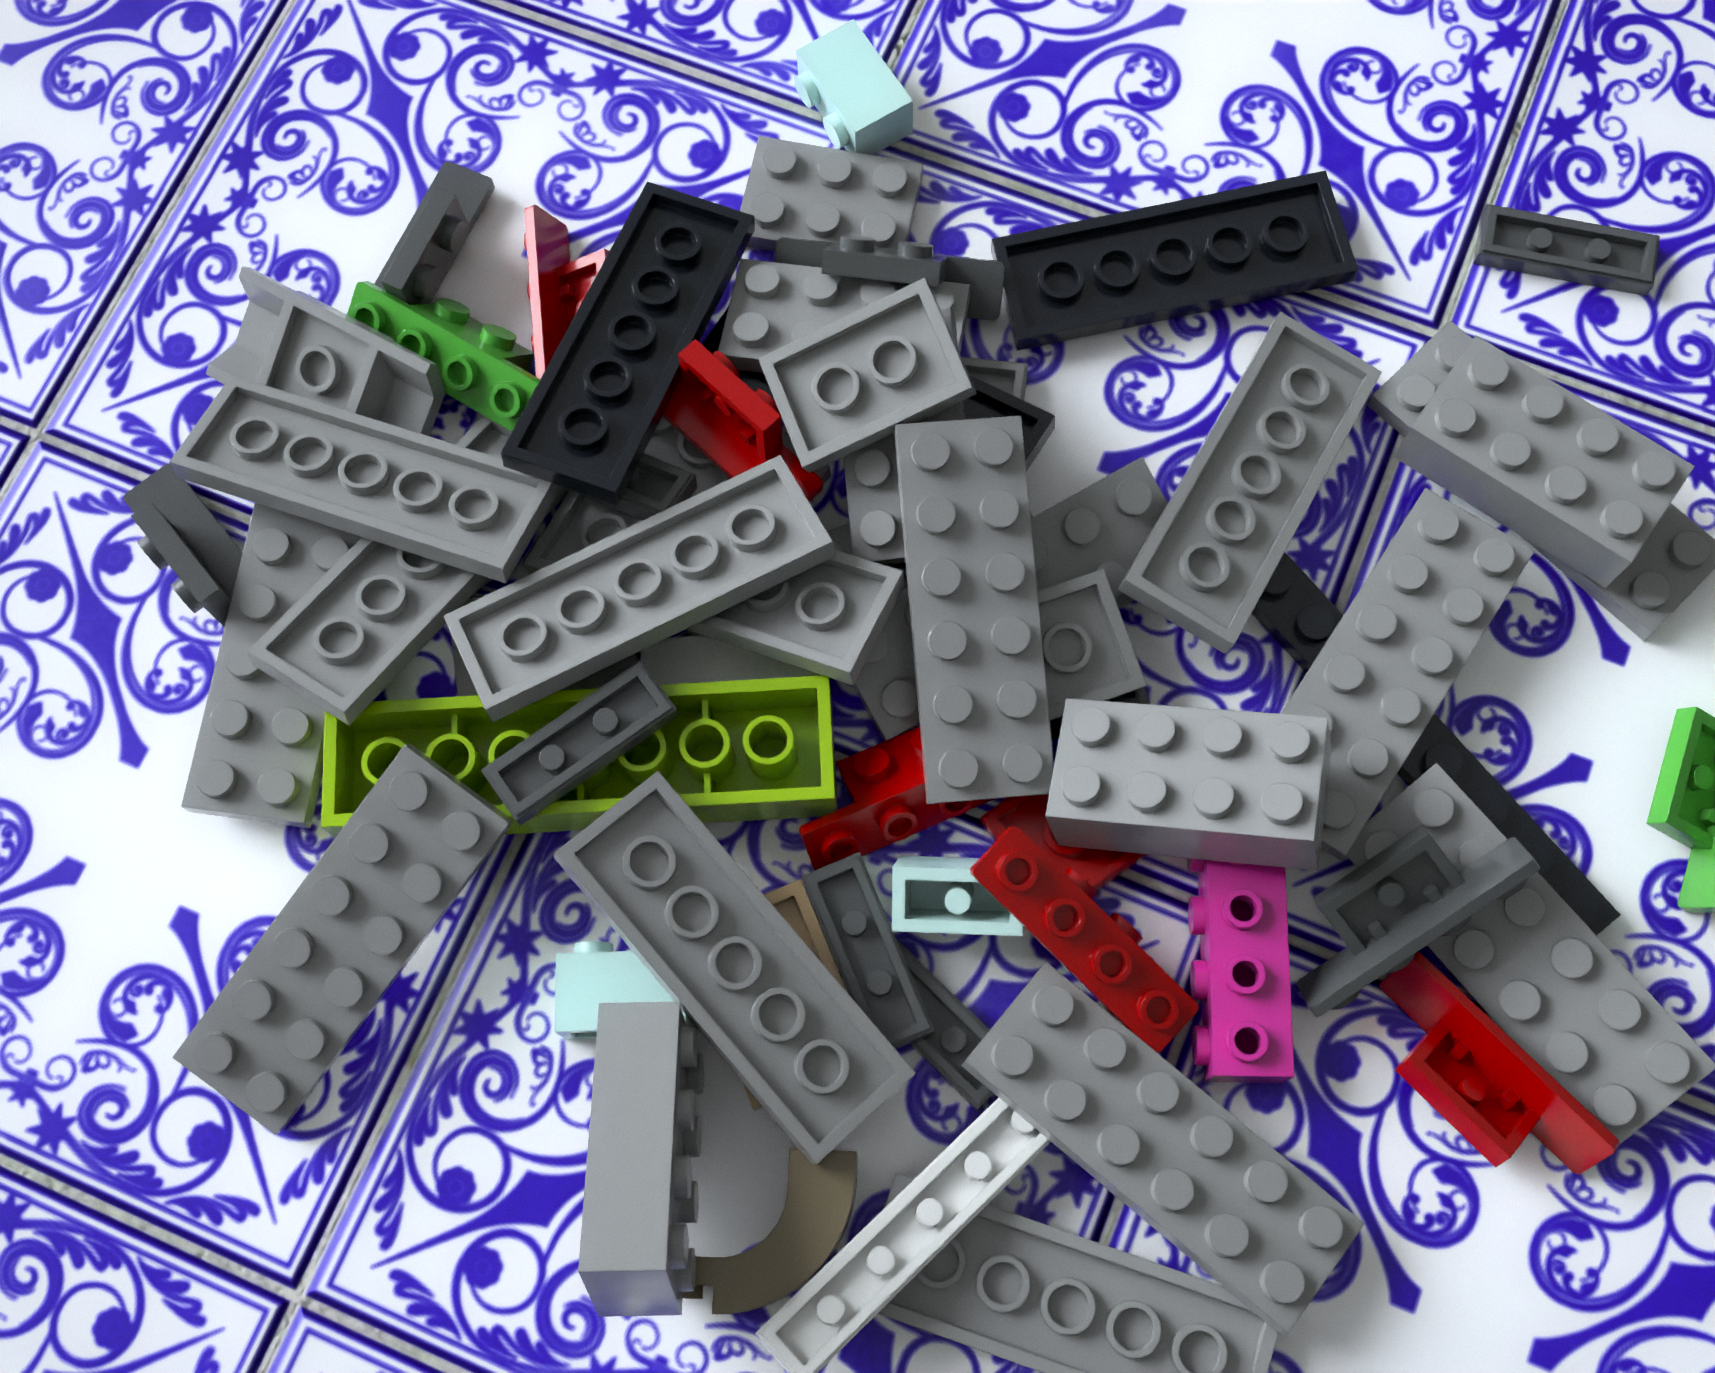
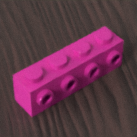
[1187,858,1294,1083]

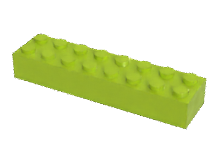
[321,675,838,837]

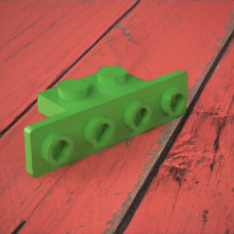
[347,281,540,432]
[1646,706,1715,913]

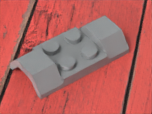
[206,266,446,436]

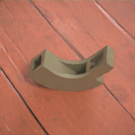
[683,1148,858,1314]

